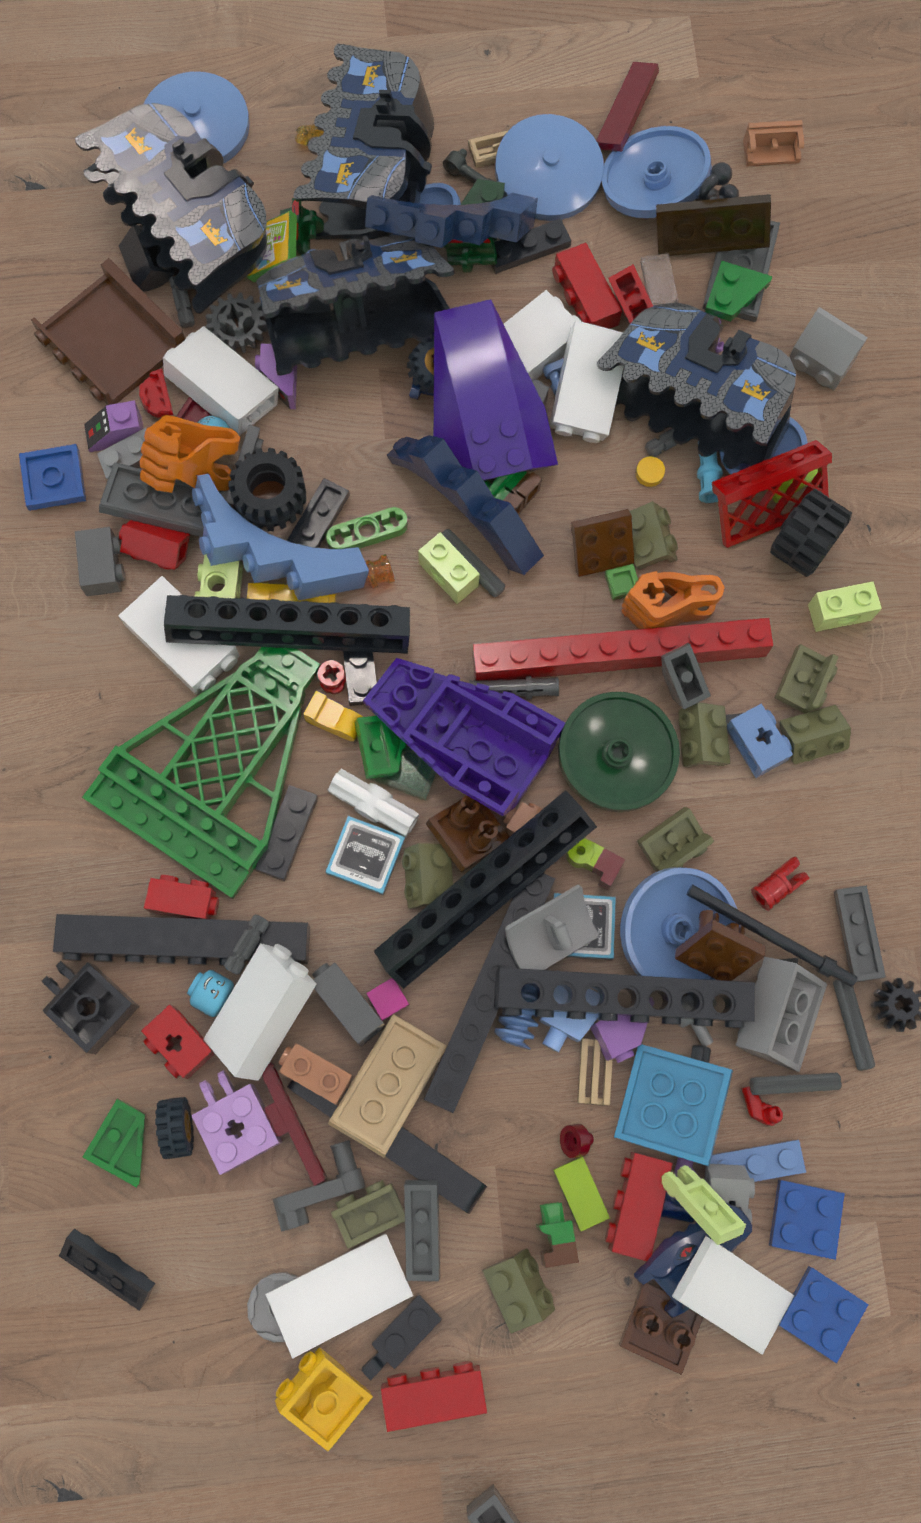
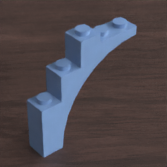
[192,474,369,601]

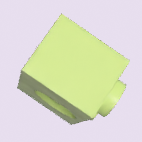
[418,532,480,604]
[195,554,244,599]
[808,581,882,632]

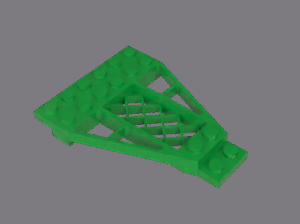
[82,647,321,899]

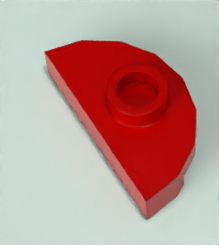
[139,368,173,419]

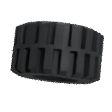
[229,448,307,531]

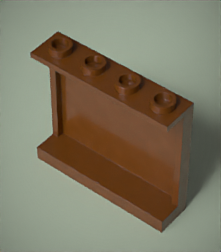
[31,258,185,405]

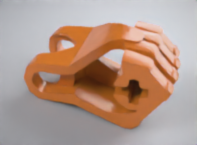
[140,415,241,493]
[621,571,725,629]

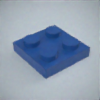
[19,444,86,511]
[769,1180,845,1260]
[779,1266,869,1364]

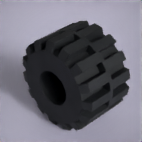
[770,489,852,577]

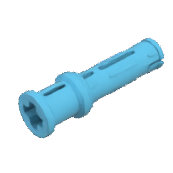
[697,441,723,503]

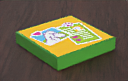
[247,210,297,282]

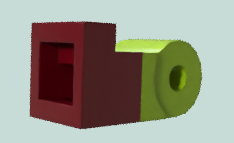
[566,838,625,891]

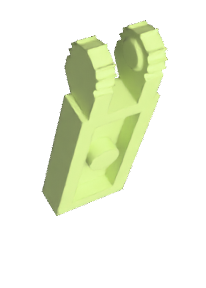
[661,1165,746,1245]

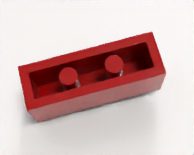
[552,242,622,329]
[605,1152,673,1261]
[381,1361,487,1432]

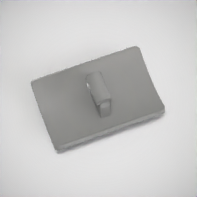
[505,885,599,970]

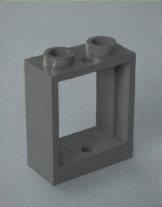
[312,963,385,1047]

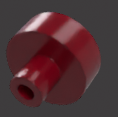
[560,1124,594,1158]

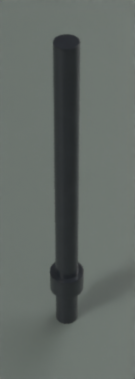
[686,884,857,987]

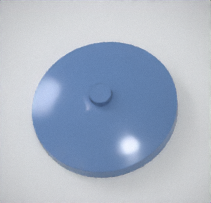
[143,72,250,164]
[495,114,604,221]
[602,126,712,218]
[620,867,740,980]

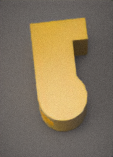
[303,691,363,741]

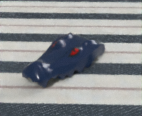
[634,1203,752,1318]

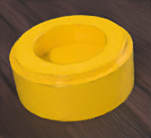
[635,456,665,487]

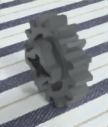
[206,292,268,353]

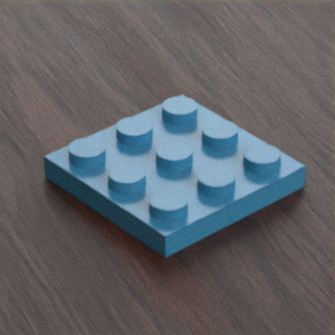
[614,1044,733,1166]

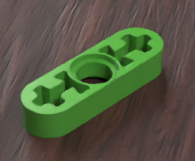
[326,507,408,549]

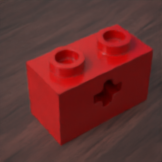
[608,264,653,324]
[141,1004,215,1079]

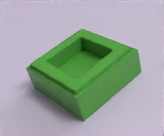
[605,564,638,600]

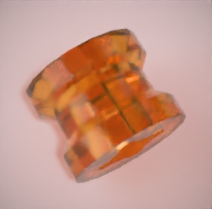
[365,554,395,589]

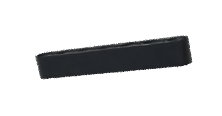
[287,1080,488,1215]

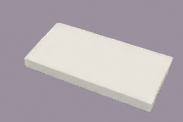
[265,1233,413,1359]
[672,1236,794,1355]

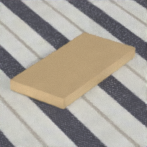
[328,1014,447,1158]

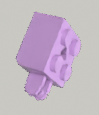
[191,1070,283,1175]

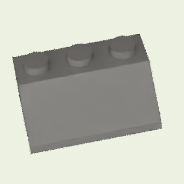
[735,957,827,1072]

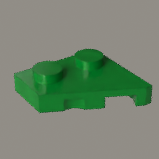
[705,261,773,322]
[82,1098,145,1188]

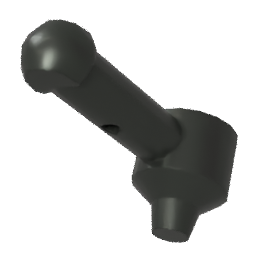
[443,148,493,184]

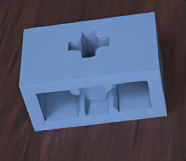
[727,703,793,778]

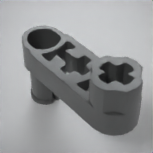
[273,1140,366,1232]

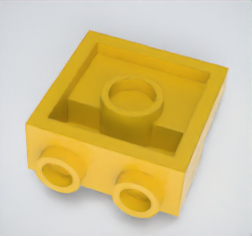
[275,1347,373,1451]

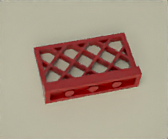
[712,440,832,548]

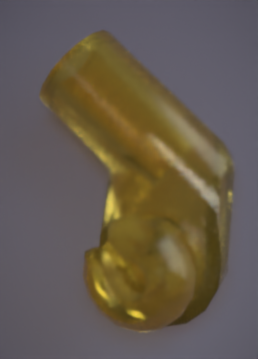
[295,124,324,146]

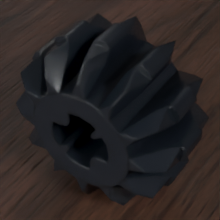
[871,978,921,1032]

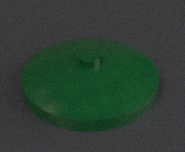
[558,691,680,812]

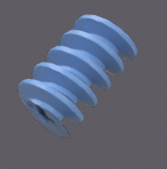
[494,984,539,1050]

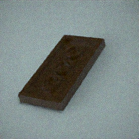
[656,194,771,257]

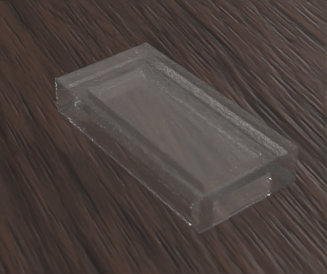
[640,254,679,306]

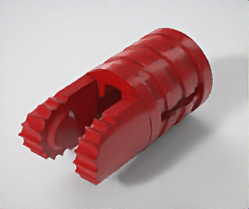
[751,856,810,911]

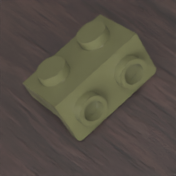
[630,501,678,570]
[774,644,838,713]
[678,702,731,767]
[779,705,851,764]
[637,807,714,872]
[402,843,453,909]
[331,1180,405,1249]
[483,1248,555,1333]

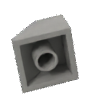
[789,307,868,391]

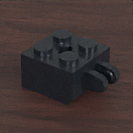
[42,961,140,1055]

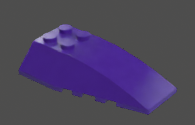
[433,299,558,481]
[363,658,566,816]

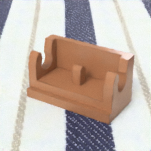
[743,120,804,166]

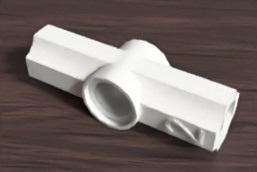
[328,768,419,837]

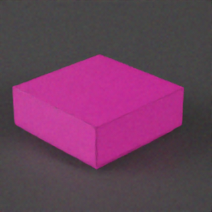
[366,978,409,1021]

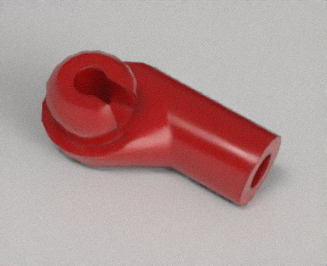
[741,1086,783,1126]

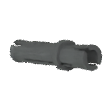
[469,676,559,700]

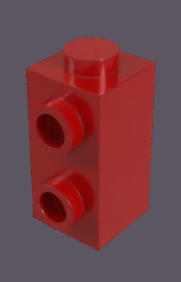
[119,520,190,570]
[144,875,219,919]

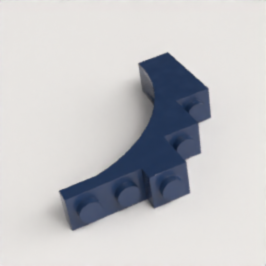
[365,193,538,248]
[387,435,544,575]

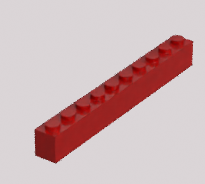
[472,618,774,680]

